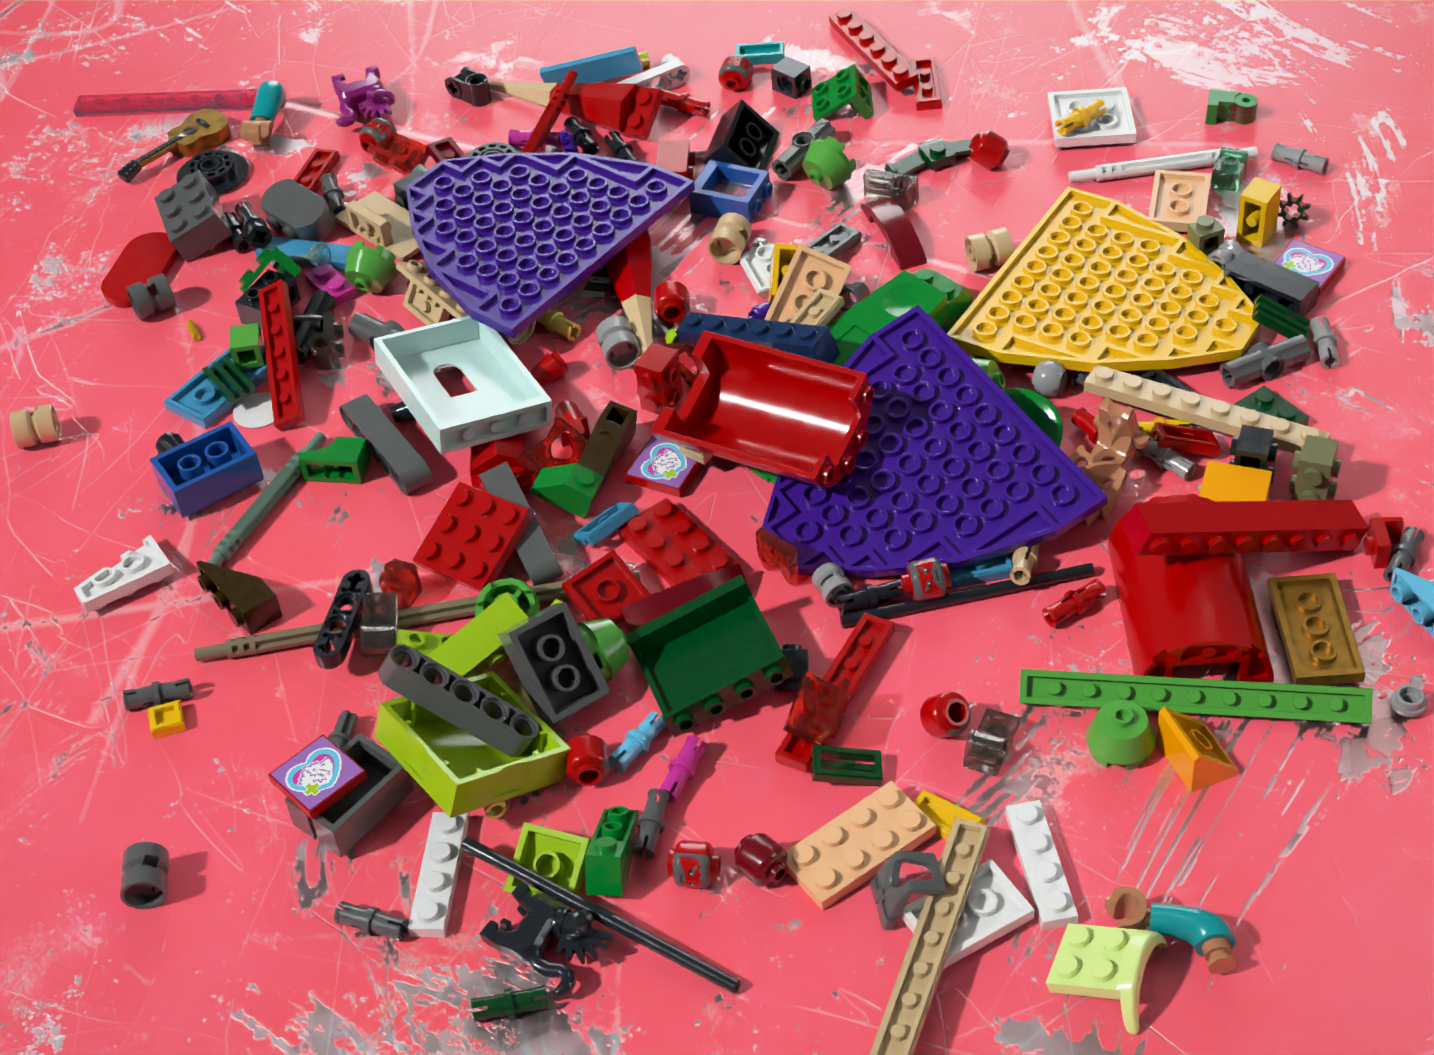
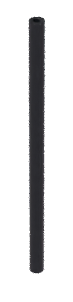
[839,563,1095,628]

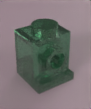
[1211,146,1248,192]

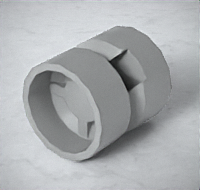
[596,316,642,370]

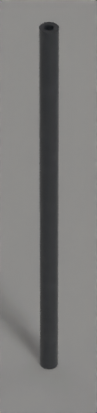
[461,837,741,994]

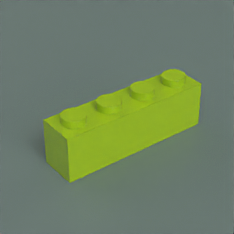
[428,592,528,679]

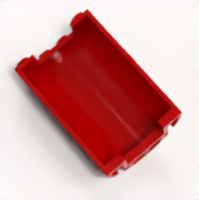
[651,330,874,488]
[1108,494,1274,682]

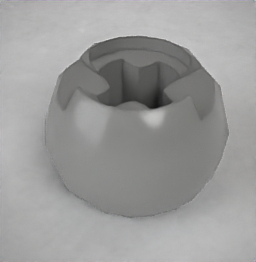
[1032,360,1067,397]

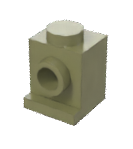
[1187,215,1225,256]

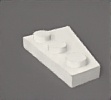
[74,535,174,613]

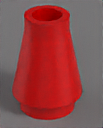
[530,352,568,386]

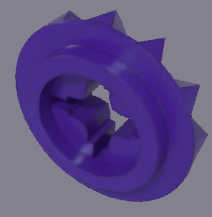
[559,129,579,153]

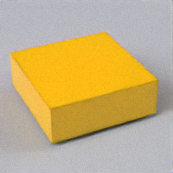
[147,700,186,739]

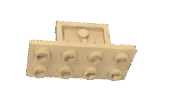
[335,191,420,262]
[395,260,469,325]

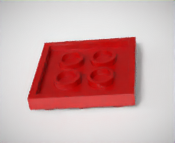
[412,481,534,592]

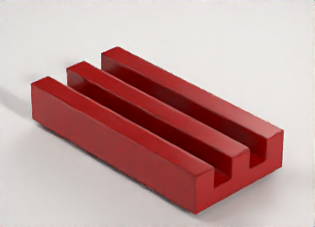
[1151,422,1220,457]

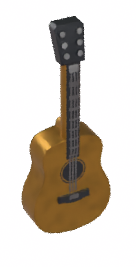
[118,109,232,183]

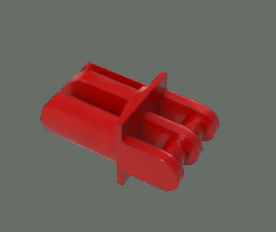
[554,400,590,457]

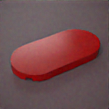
[101,232,179,308]

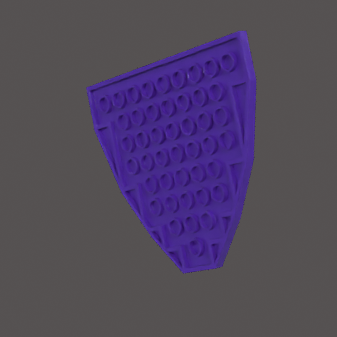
[406,152,695,338]
[762,305,1108,578]

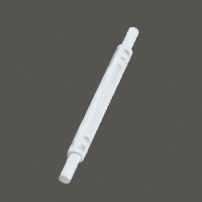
[1068,146,1258,183]

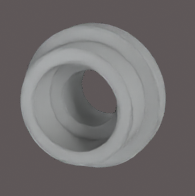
[1391,684,1427,717]

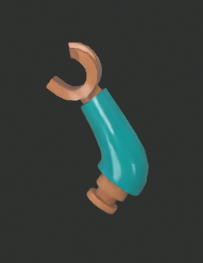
[240,80,287,147]
[1104,886,1236,974]

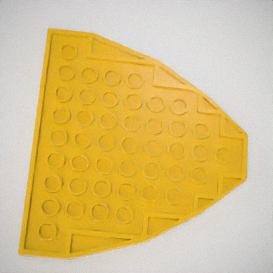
[947,186,1262,372]

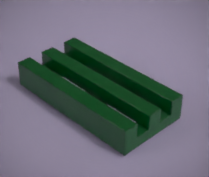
[1252,293,1310,340]
[202,356,256,405]
[811,745,883,787]

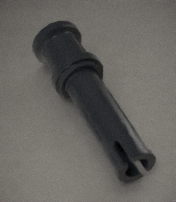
[235,201,272,248]

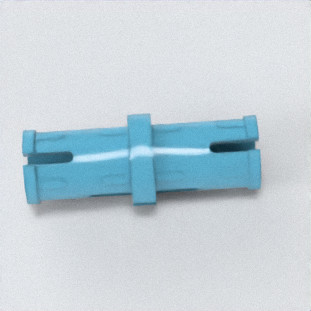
[609,711,667,773]

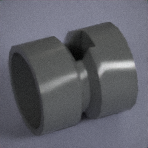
[126,273,176,320]
[120,842,169,909]

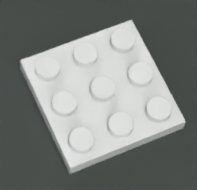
[1047,87,1137,148]

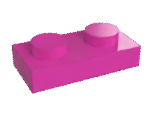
[304,262,357,307]

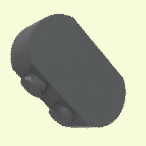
[261,179,336,242]

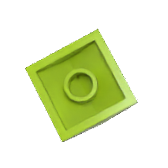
[503,822,591,909]

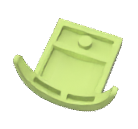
[1046,923,1168,1034]

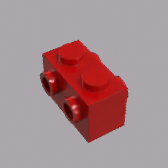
[634,343,683,414]

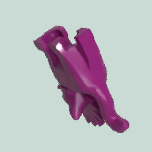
[331,65,395,127]

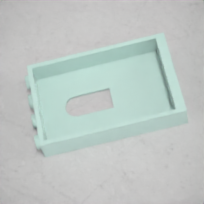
[374,316,552,455]

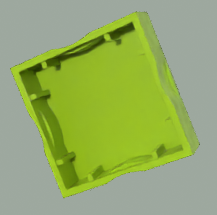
[374,671,570,818]

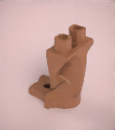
[1069,397,1151,527]

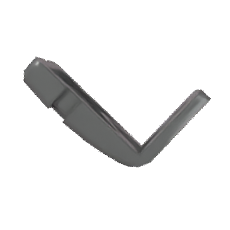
[870,851,946,930]

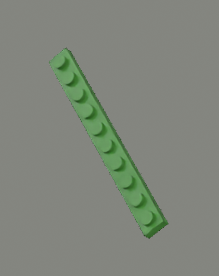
[1019,669,1373,724]

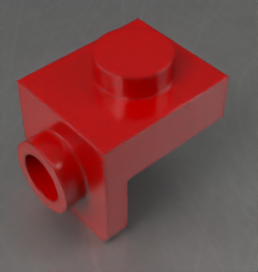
[1364,516,1404,569]

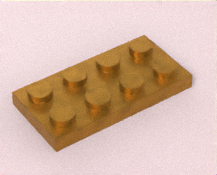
[1267,573,1366,685]

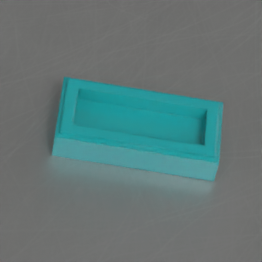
[735,41,785,65]

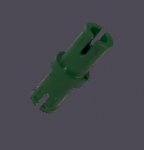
[471,985,549,1022]

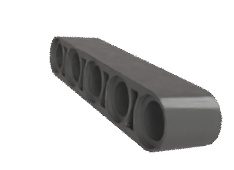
[339,394,433,495]
[479,461,564,586]
[378,644,539,757]

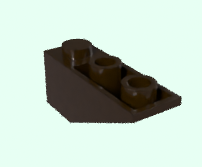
[578,400,637,495]
[196,561,283,635]

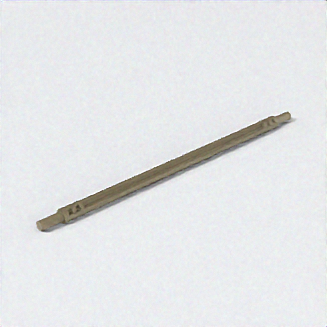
[194,570,641,661]

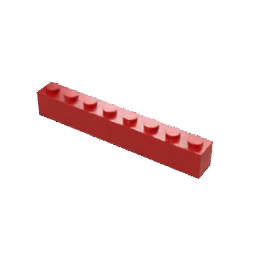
[1121,500,1369,556]

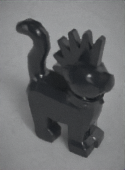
[479,882,614,997]

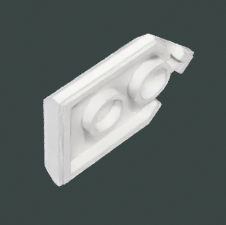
[740,237,784,299]

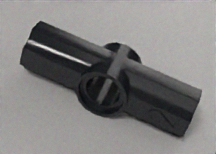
[293,290,336,364]

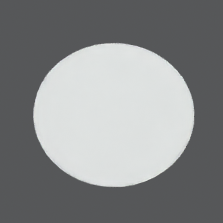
[233,392,274,428]

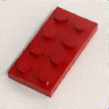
[617,498,741,586]

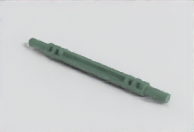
[197,432,326,576]

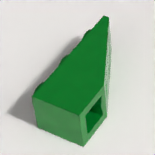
[585,806,639,896]

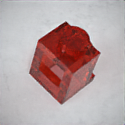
[379,558,423,610]

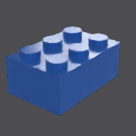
[150,421,264,518]

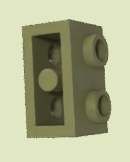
[1289,435,1342,500]

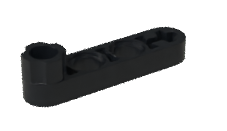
[313,569,376,669]

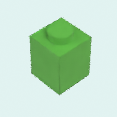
[229,323,265,370]

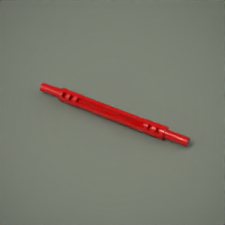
[521,70,578,153]

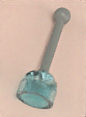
[270,243,331,266]

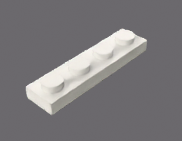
[1005,800,1078,931]
[408,812,469,938]

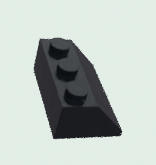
[702,99,780,171]

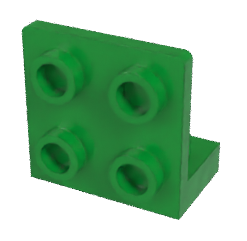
[811,64,874,122]
[238,247,302,293]

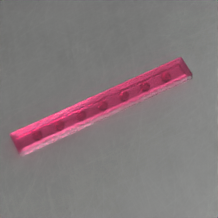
[73,89,257,117]

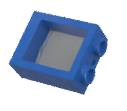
[689,160,773,224]

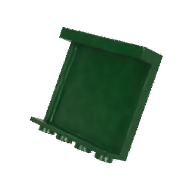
[625,574,794,738]

